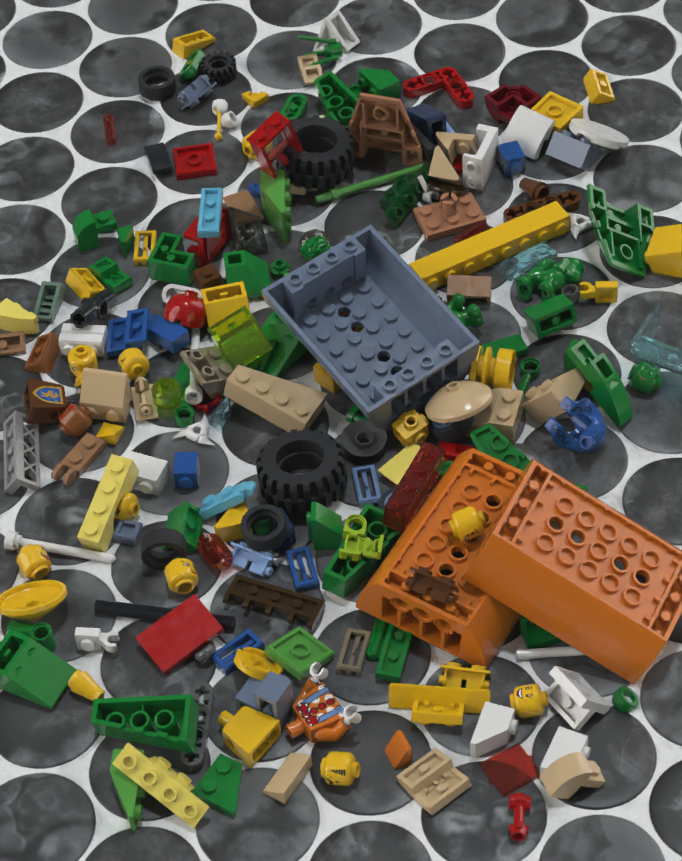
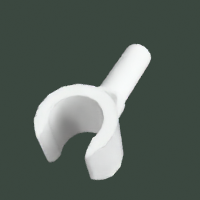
[417,175,439,203]

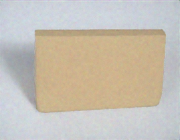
[263,753,312,804]

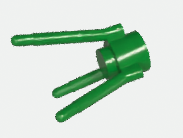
[298,35,343,66]

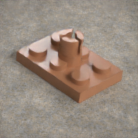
[413,192,487,242]

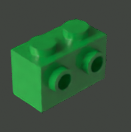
[523,293,578,339]

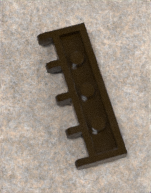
[223,574,326,630]

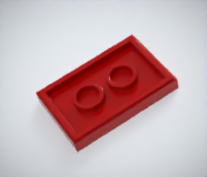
[135,594,224,675]

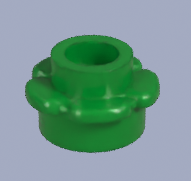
[270,259,291,279]

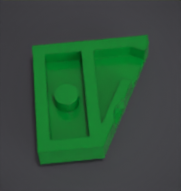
[192,753,243,818]

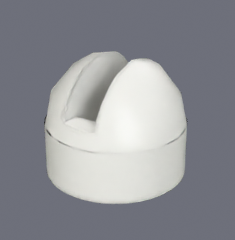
[220,111,238,129]

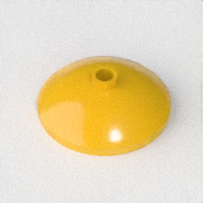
[0,580,67,621]

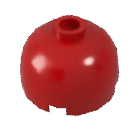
[163,290,207,328]

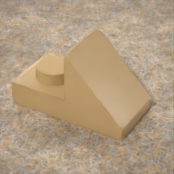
[435,132,479,164]

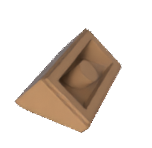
[0,331,26,356]

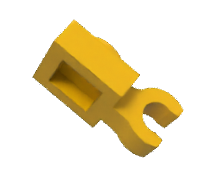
[580,281,618,303]

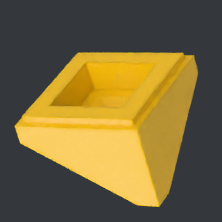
[96,422,125,445]

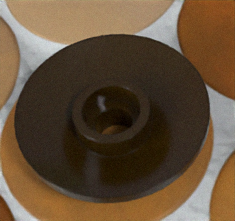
[427,181,469,198]

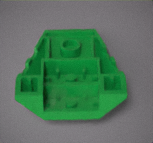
[586,184,655,278]

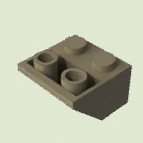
[180,346,234,399]

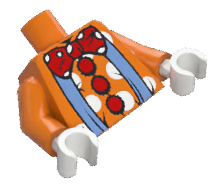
[285,662,362,743]

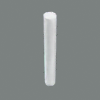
[516,646,585,660]

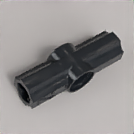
[70,289,117,329]

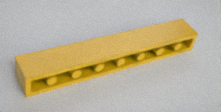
[409,201,570,290]

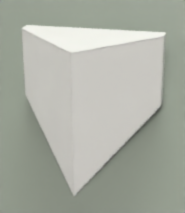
[313,10,360,53]

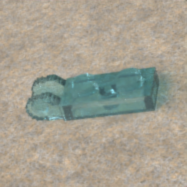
[497,241,557,281]

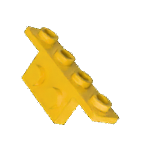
[389,683,491,726]

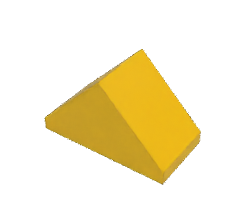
[214,500,253,543]

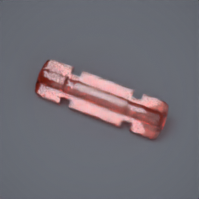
[103,113,117,145]
[452,220,489,244]

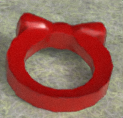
[193,389,224,415]

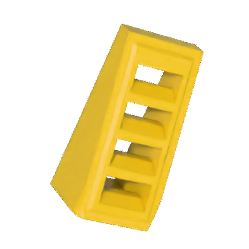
[172,30,215,59]

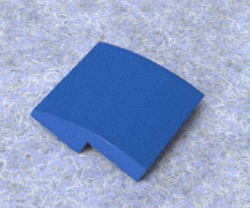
[106,308,150,358]

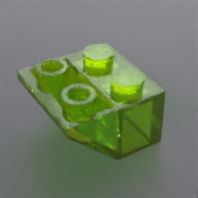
[207,306,273,370]

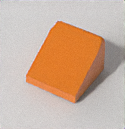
[385,730,412,769]

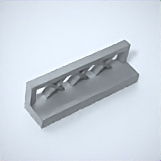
[3,410,41,495]

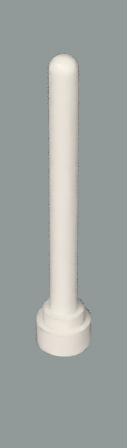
[184,328,203,405]
[4,531,116,563]

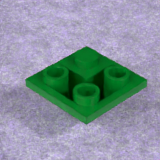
[223,250,271,299]

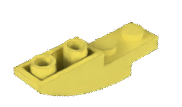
[0,298,40,334]

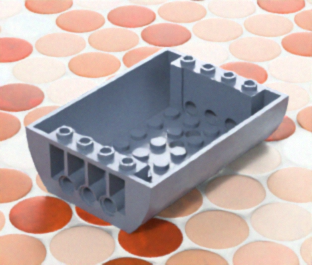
[261,224,480,430]

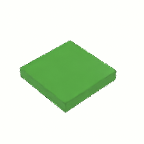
[264,626,335,681]

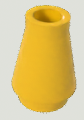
[67,669,106,701]

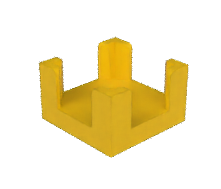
[531,91,583,136]

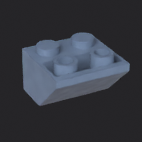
[545,130,604,171]

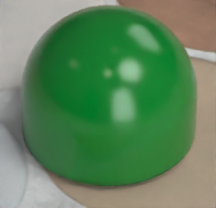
[612,686,639,712]

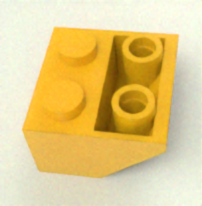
[201,281,254,338]

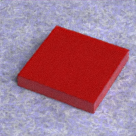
[173,143,218,181]

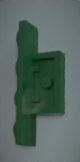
[379,162,437,228]

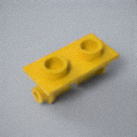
[438,662,492,689]

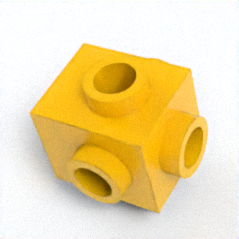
[392,409,429,448]

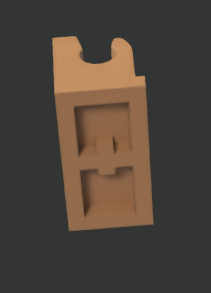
[446,275,492,304]

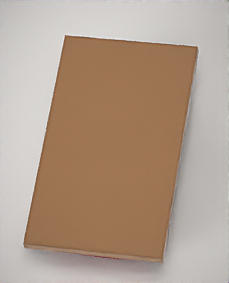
[223,189,264,230]

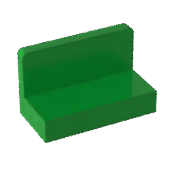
[162,501,203,553]

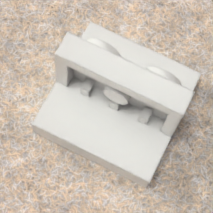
[546,666,611,731]

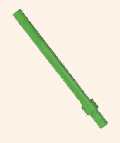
[314,163,424,204]

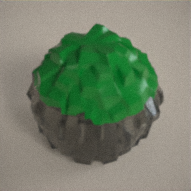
[298,229,332,262]

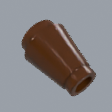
[519,178,550,200]

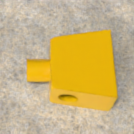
[217,706,282,768]

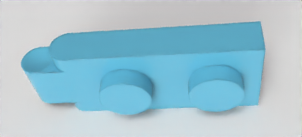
[199,481,256,520]

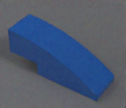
[147,314,190,354]

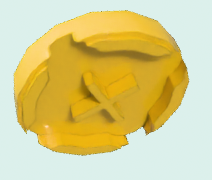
[234,647,283,681]

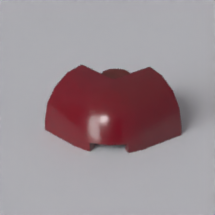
[485,84,542,125]

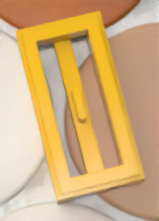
[133,230,157,266]

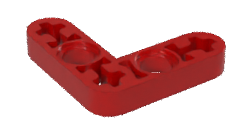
[403,67,474,109]

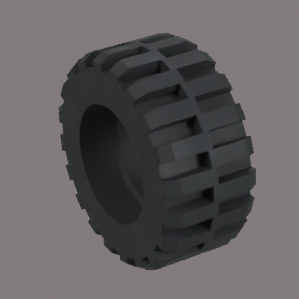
[276,115,355,190]
[256,428,347,515]

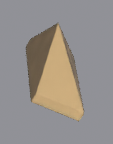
[428,145,463,186]

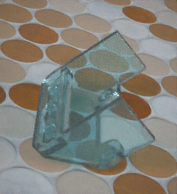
[630,303,682,375]

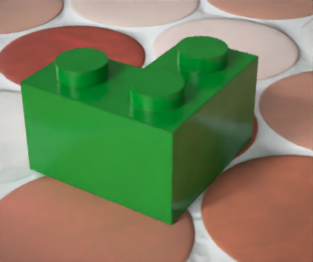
[147,232,197,286]

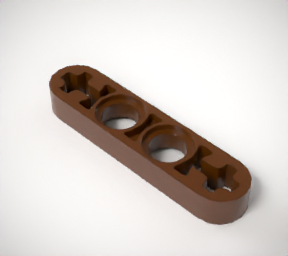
[503,190,581,223]

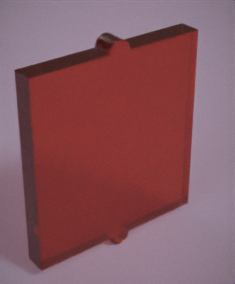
[480,743,540,797]

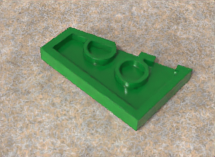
[469,423,530,470]

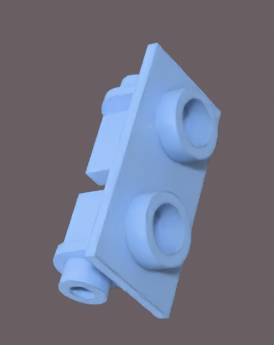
[227,542,279,577]

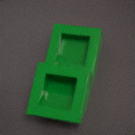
[89,256,133,294]

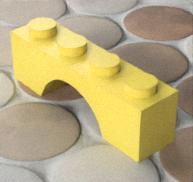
[77,454,139,553]

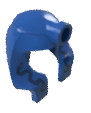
[544,396,607,453]

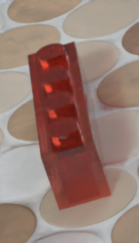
[382,441,446,533]

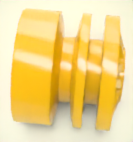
[469,346,516,389]

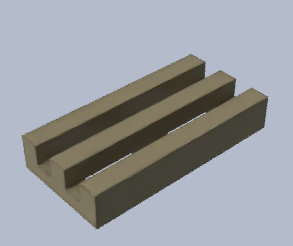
[336,628,372,677]

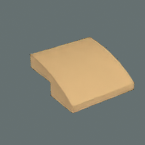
[396,747,472,815]

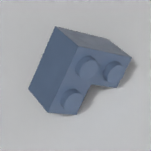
[235,671,295,730]

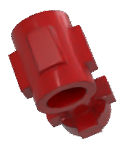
[508,792,531,841]

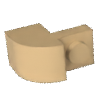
[540,752,606,799]

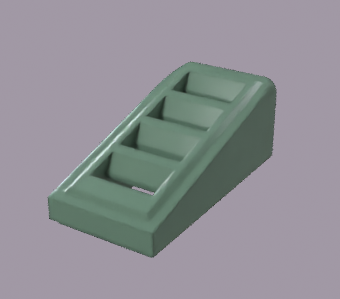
[34,281,66,323]

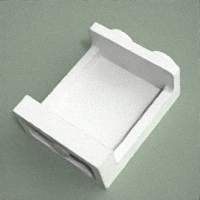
[462,124,498,191]

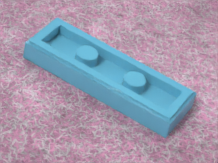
[197,188,223,238]

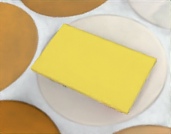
[378,442,433,487]

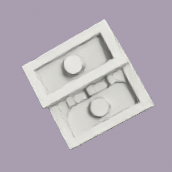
[500,105,555,159]

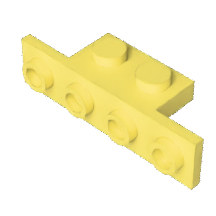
[112,742,210,828]

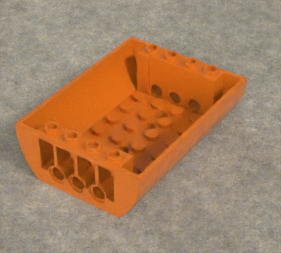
[356,448,573,670]
[462,459,682,685]

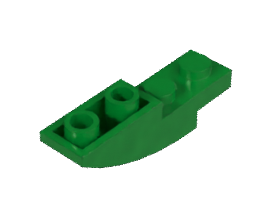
[566,338,633,428]

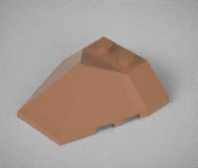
[348,93,423,166]

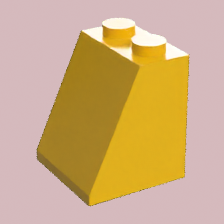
[644,224,682,278]

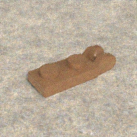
[51,432,106,486]

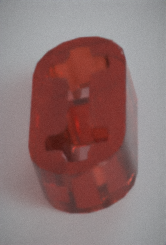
[197,533,233,570]

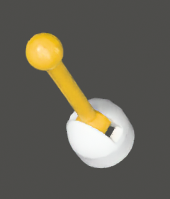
[212,99,228,141]

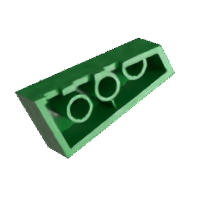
[314,70,358,128]
[322,503,409,598]
[91,694,200,754]

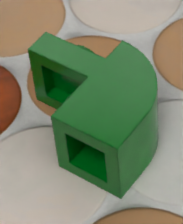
[72,209,117,252]

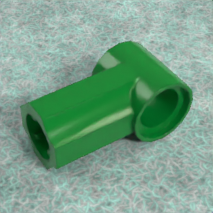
[6,619,57,652]

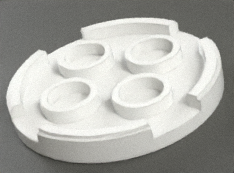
[569,118,629,150]

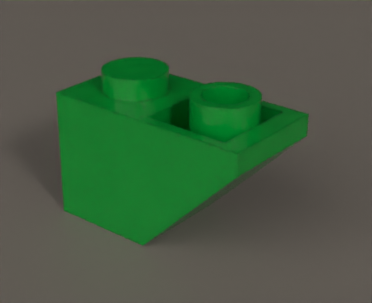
[358,68,401,98]
[307,502,343,550]

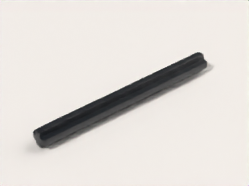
[94,599,236,631]

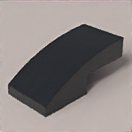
[144,142,173,175]

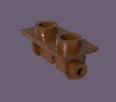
[405,566,460,605]

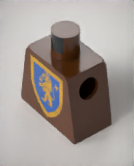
[24,378,78,424]

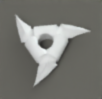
[568,213,592,240]
[172,413,215,445]

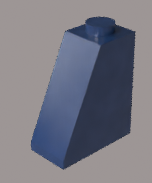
[406,103,447,146]

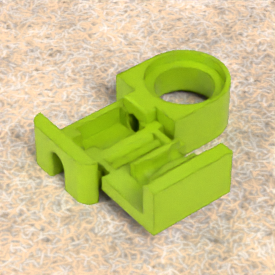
[339,514,384,561]

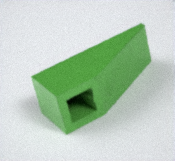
[110,749,146,831]

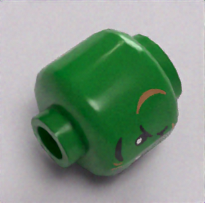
[627,361,663,394]

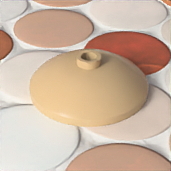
[425,380,493,423]

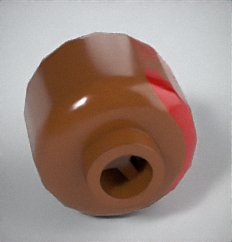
[59,404,92,438]

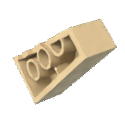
[223,365,328,432]

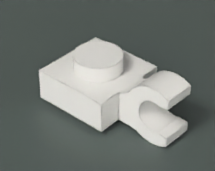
[74,627,120,652]

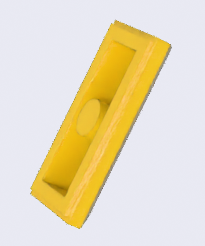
[583,68,615,104]
[65,268,105,300]

